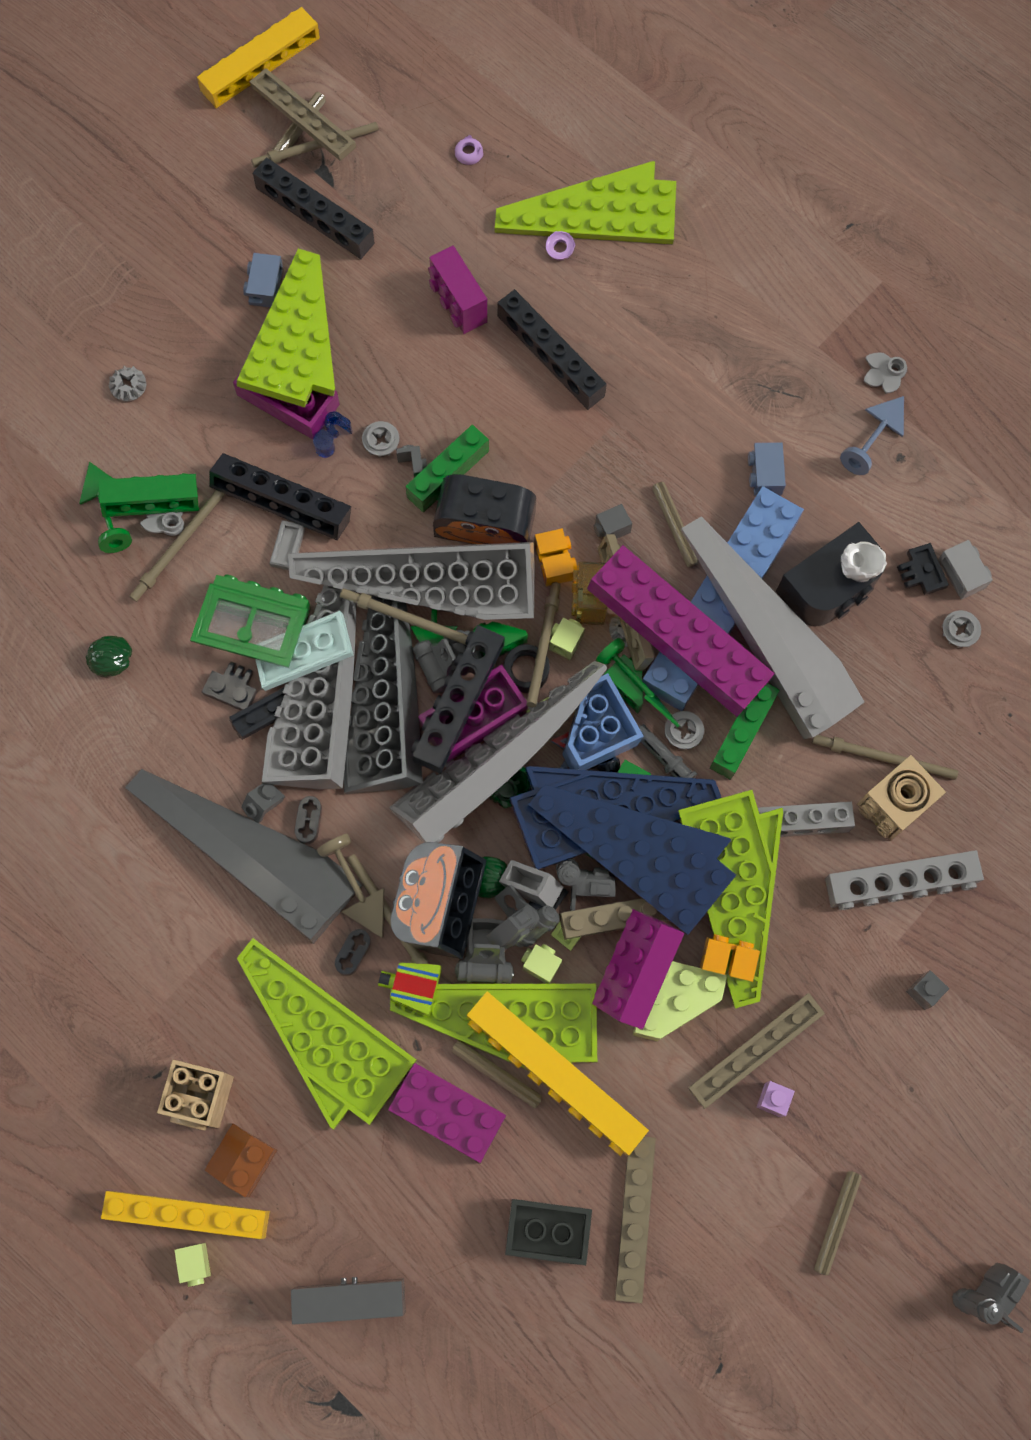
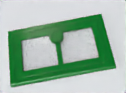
[190,583,308,668]

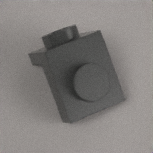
[396,445,427,478]
[241,783,285,823]

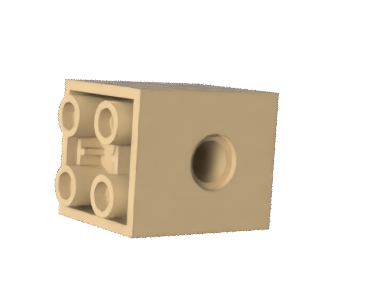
[857,755,946,841]
[157,1060,234,1131]

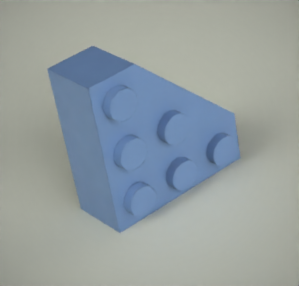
[562,673,644,770]

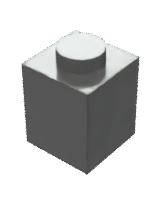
[593,504,633,539]
[906,970,950,1010]

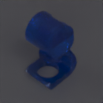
[313,411,353,458]

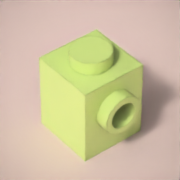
[549,618,585,660]
[521,944,562,984]

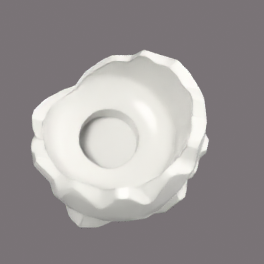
[841,542,887,582]

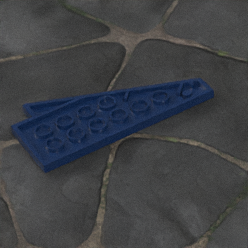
[509,766,722,870]
[528,785,736,935]

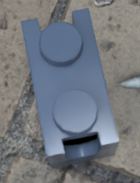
[243,253,283,307]
[748,442,786,496]

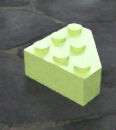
[633,961,727,1041]

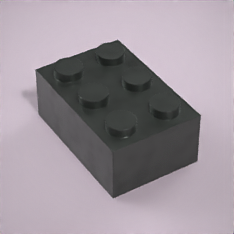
[505,1199,592,1266]

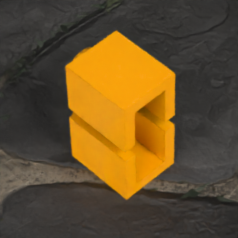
[534,528,577,586]
[700,934,760,982]

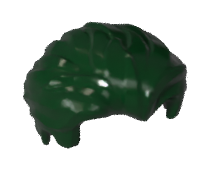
[86,636,132,678]
[489,767,532,808]
[478,856,507,899]

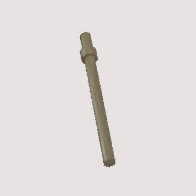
[251,122,379,168]
[129,490,225,602]
[527,582,561,708]
[340,588,468,646]
[812,735,958,780]
[347,854,429,964]

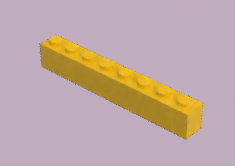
[467,991,649,1157]

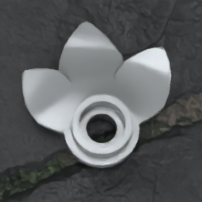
[864,353,907,394]
[140,512,184,536]

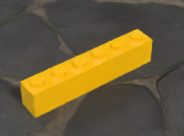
[197,7,320,108]
[101,1191,270,1239]

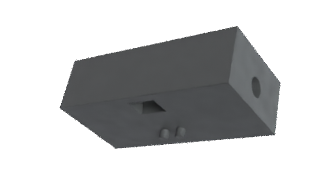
[291,1277,406,1325]

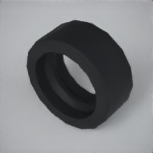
[503,644,550,693]

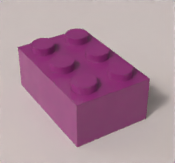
[428,245,488,334]

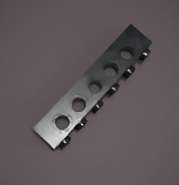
[252,157,375,260]
[497,289,607,410]
[209,453,351,541]
[411,625,505,774]

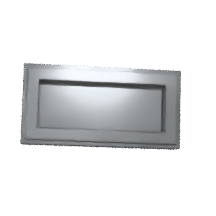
[269,520,306,570]

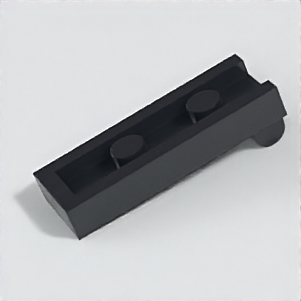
[229,687,285,740]

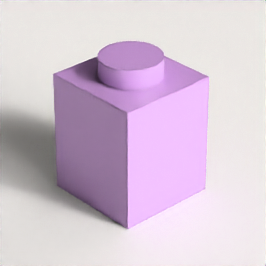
[757,1081,795,1117]

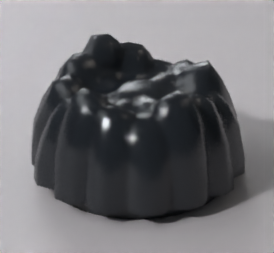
[597,757,620,772]

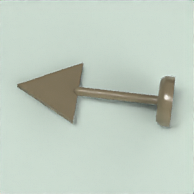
[317,834,385,938]

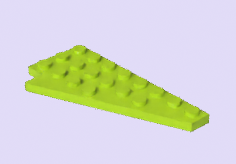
[495,161,676,244]
[237,248,335,407]
[678,790,783,1008]
[237,938,417,1130]
[390,984,598,1070]

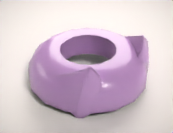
[455,135,483,165]
[546,231,575,260]

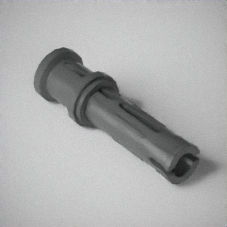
[639,724,698,778]

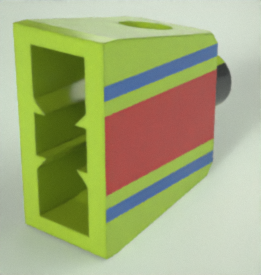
[378,963,441,1017]

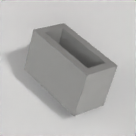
[938,540,993,600]
[499,860,563,907]

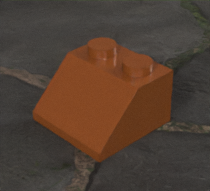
[205,1123,278,1198]

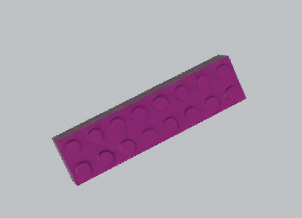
[587,545,775,717]

